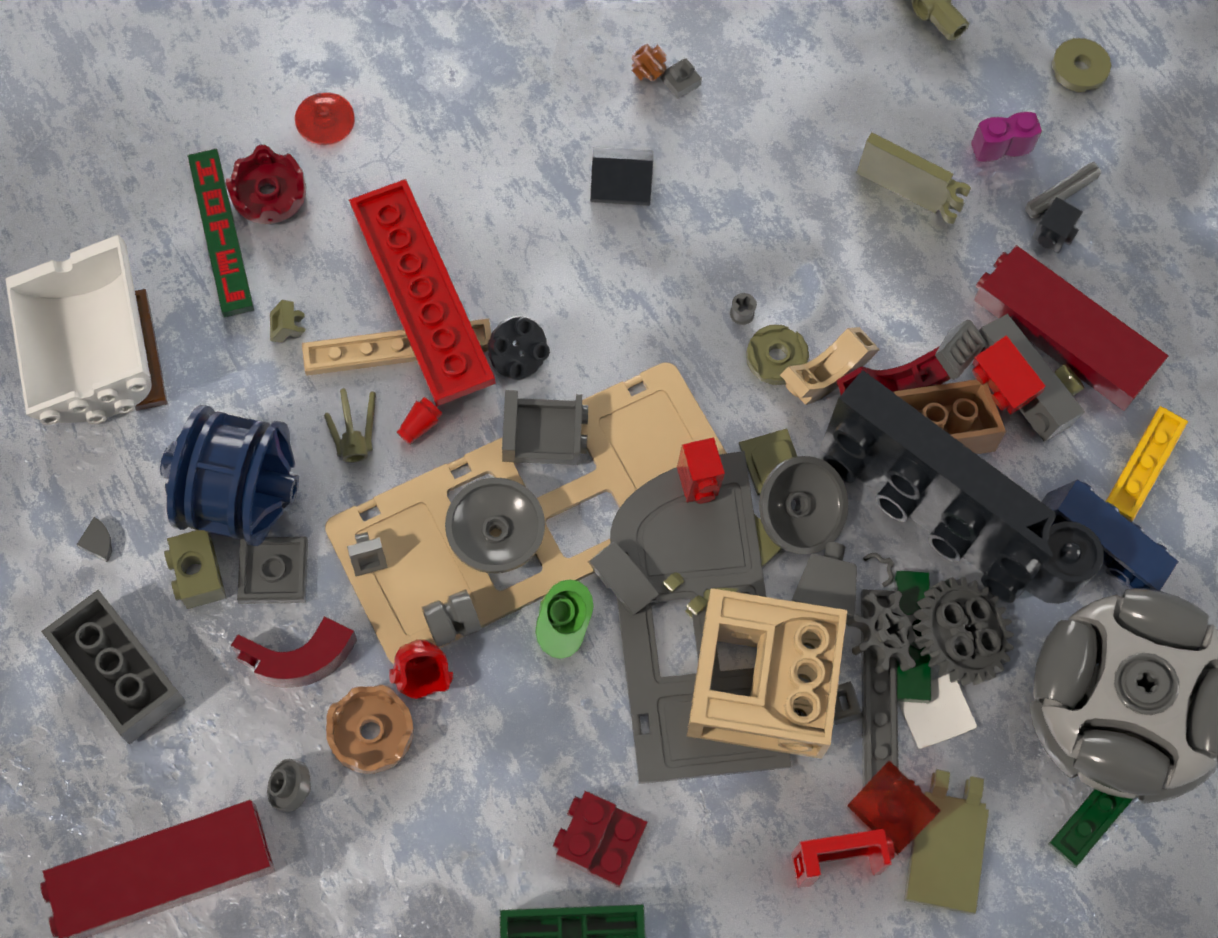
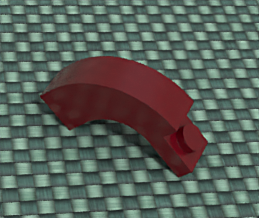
[836,346,951,394]
[231,616,357,688]

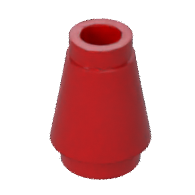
[396,397,443,445]

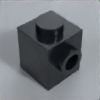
[1032,197,1083,253]

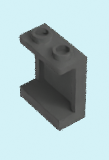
[502,390,588,465]

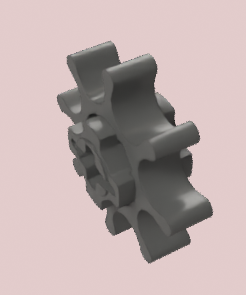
[846,591,925,674]

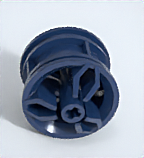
[160,405,299,546]

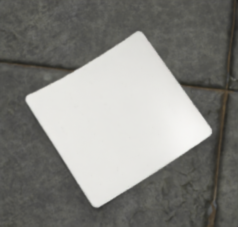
[898,674,977,749]

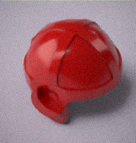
[389,639,453,699]

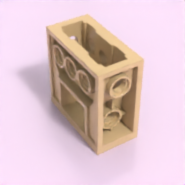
[687,588,847,759]

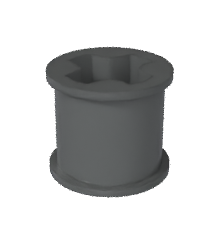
[730,293,757,325]

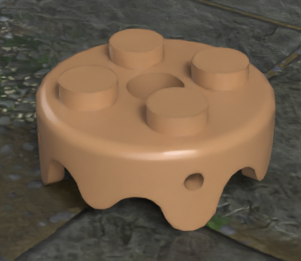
[326,685,414,774]

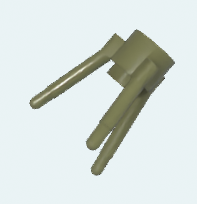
[324,388,376,463]

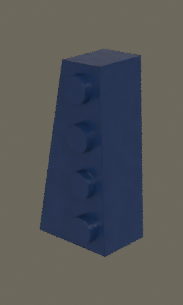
[1041,479,1179,591]

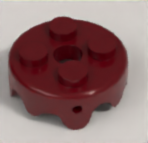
[226,145,306,224]

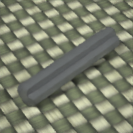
[1025,162,1101,218]

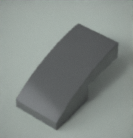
[588,541,659,615]

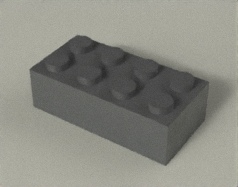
[41,589,186,745]

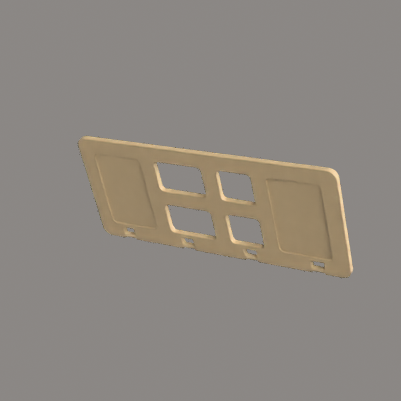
[325,362,726,665]

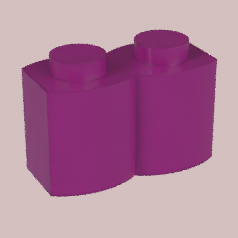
[971,112,1042,162]

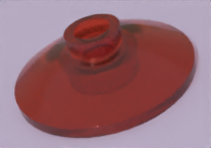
[295,92,355,145]

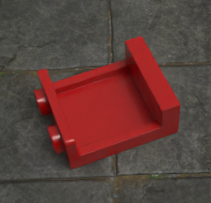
[791,829,895,888]

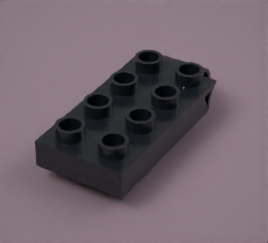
[819,370,1104,604]

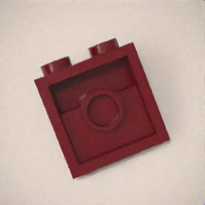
[552,791,648,888]

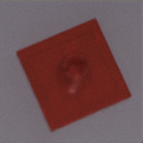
[847,760,941,855]

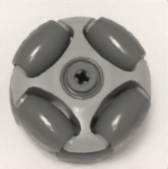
[1029,589,1218,803]

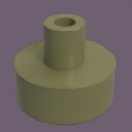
[1054,364,1085,396]

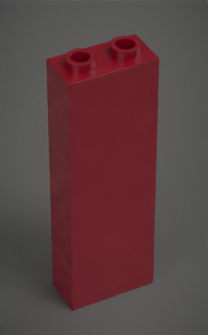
[974,245,1169,411]
[40,799,275,938]

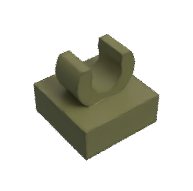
[270,300,305,343]

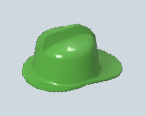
[535,579,594,659]

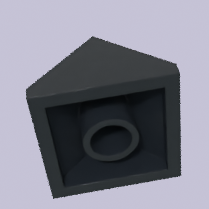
[590,147,653,206]

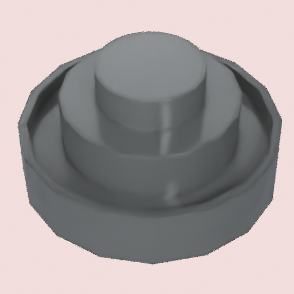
[267,759,311,812]

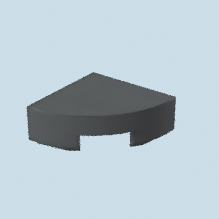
[76,517,112,562]

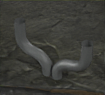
[863,553,895,587]

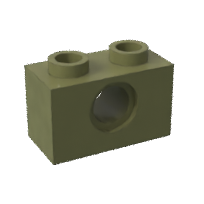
[164,530,227,609]

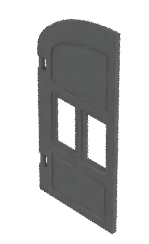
[610,451,792,784]

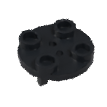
[488,316,550,380]

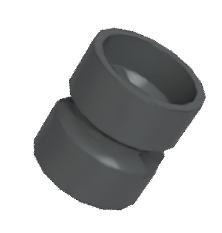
[421,589,482,647]

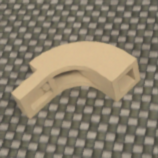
[780,327,880,405]

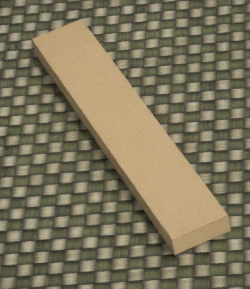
[302,318,491,376]

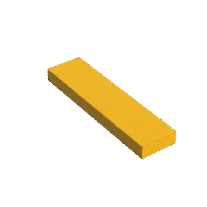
[1105,406,1188,523]

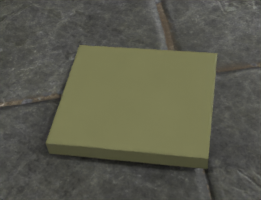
[738,428,798,496]

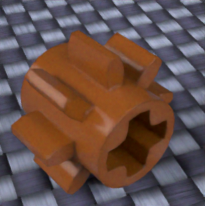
[631,44,667,81]

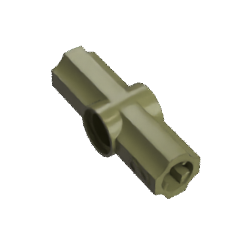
[912,0,970,41]

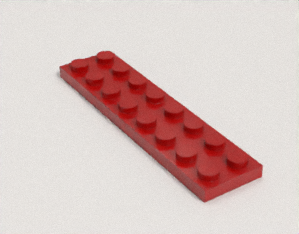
[349,179,496,407]

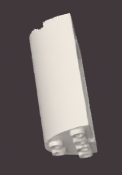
[5,235,152,425]

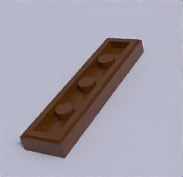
[135,289,168,411]

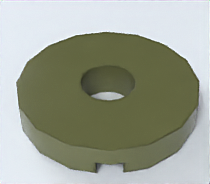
[1051,38,1111,92]
[746,325,809,385]

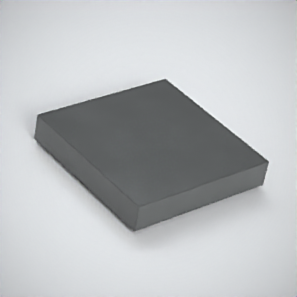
[237,537,308,604]

